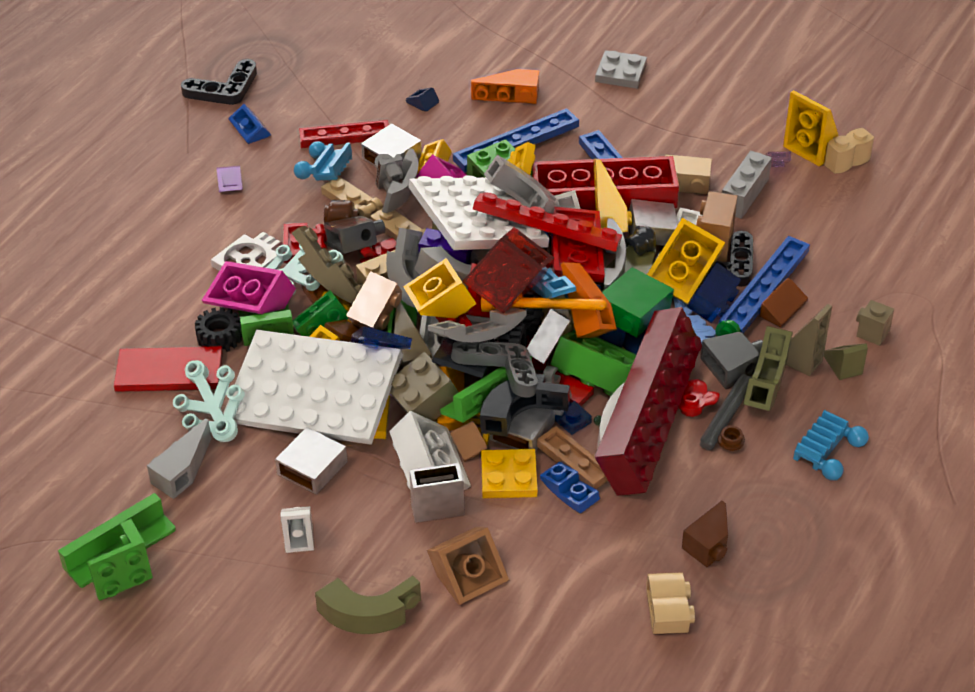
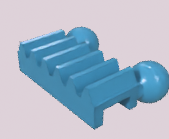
[294,141,352,181]
[793,410,869,480]

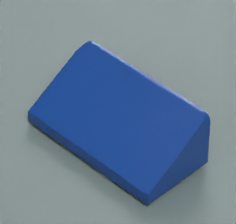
[228,104,271,144]

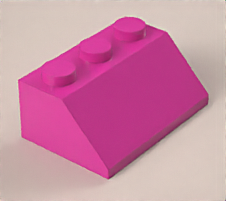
[201,261,296,314]

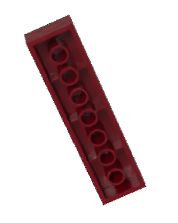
[595,307,702,496]

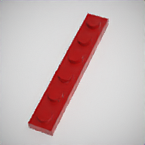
[472,192,622,252]

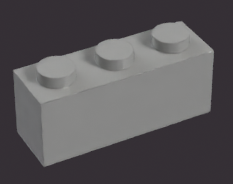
[722,150,772,219]

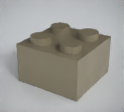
[390,351,459,421]

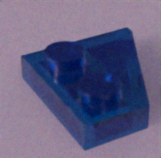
[351,326,412,349]

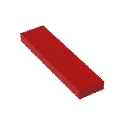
[299,120,389,148]

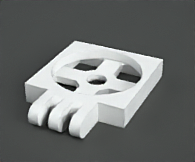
[211,232,283,271]

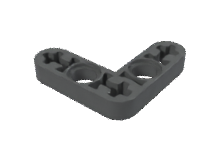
[451,341,538,397]

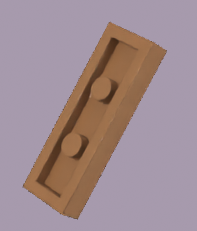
[536,426,608,489]

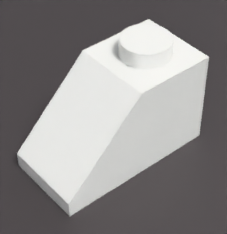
[281,506,314,553]

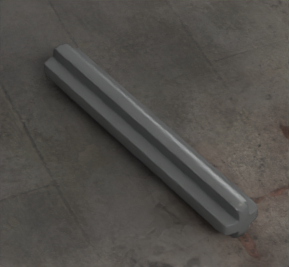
[700,374,752,450]

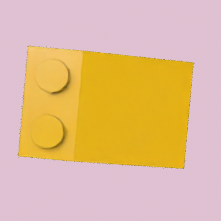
[783,90,839,167]
[647,218,725,304]

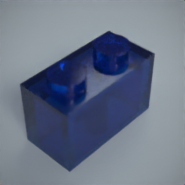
[686,263,741,323]

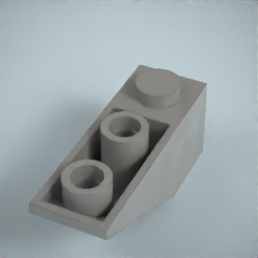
[147,418,211,499]

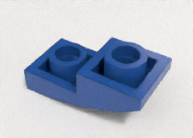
[540,461,600,513]

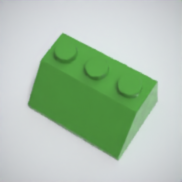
[550,330,636,396]

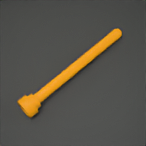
[481,291,607,312]

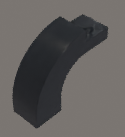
[480,374,570,437]

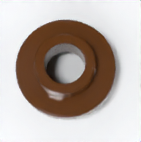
[718,426,745,451]

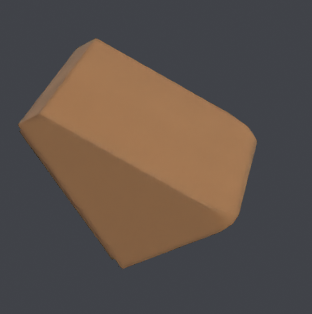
[450,421,488,462]

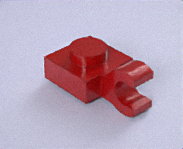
[360,237,396,263]

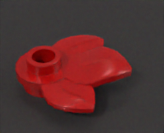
[679,379,720,417]

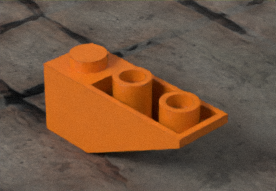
[471,69,539,104]
[561,262,617,338]

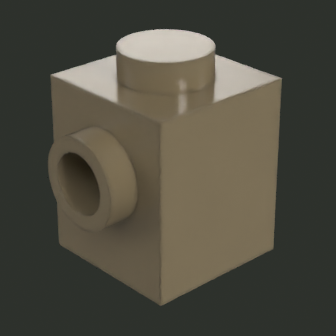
[856,300,894,346]

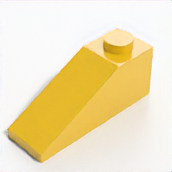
[594,159,632,232]

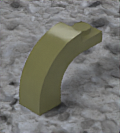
[743,326,793,411]
[315,576,421,634]

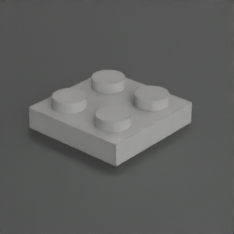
[595,50,647,89]

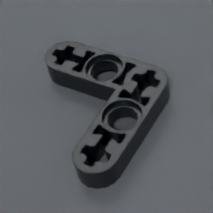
[181,59,257,105]
[702,231,753,287]

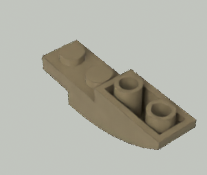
[292,226,363,304]

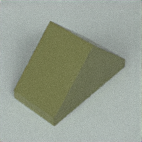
[824,343,868,380]

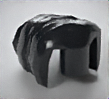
[625,226,656,256]

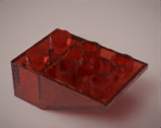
[463,227,554,314]

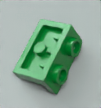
[293,290,348,337]

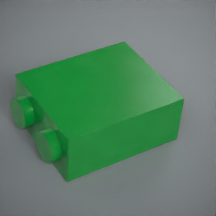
[602,267,674,337]

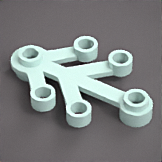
[266,244,345,295]
[173,360,245,442]

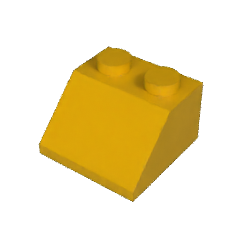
[403,258,477,318]

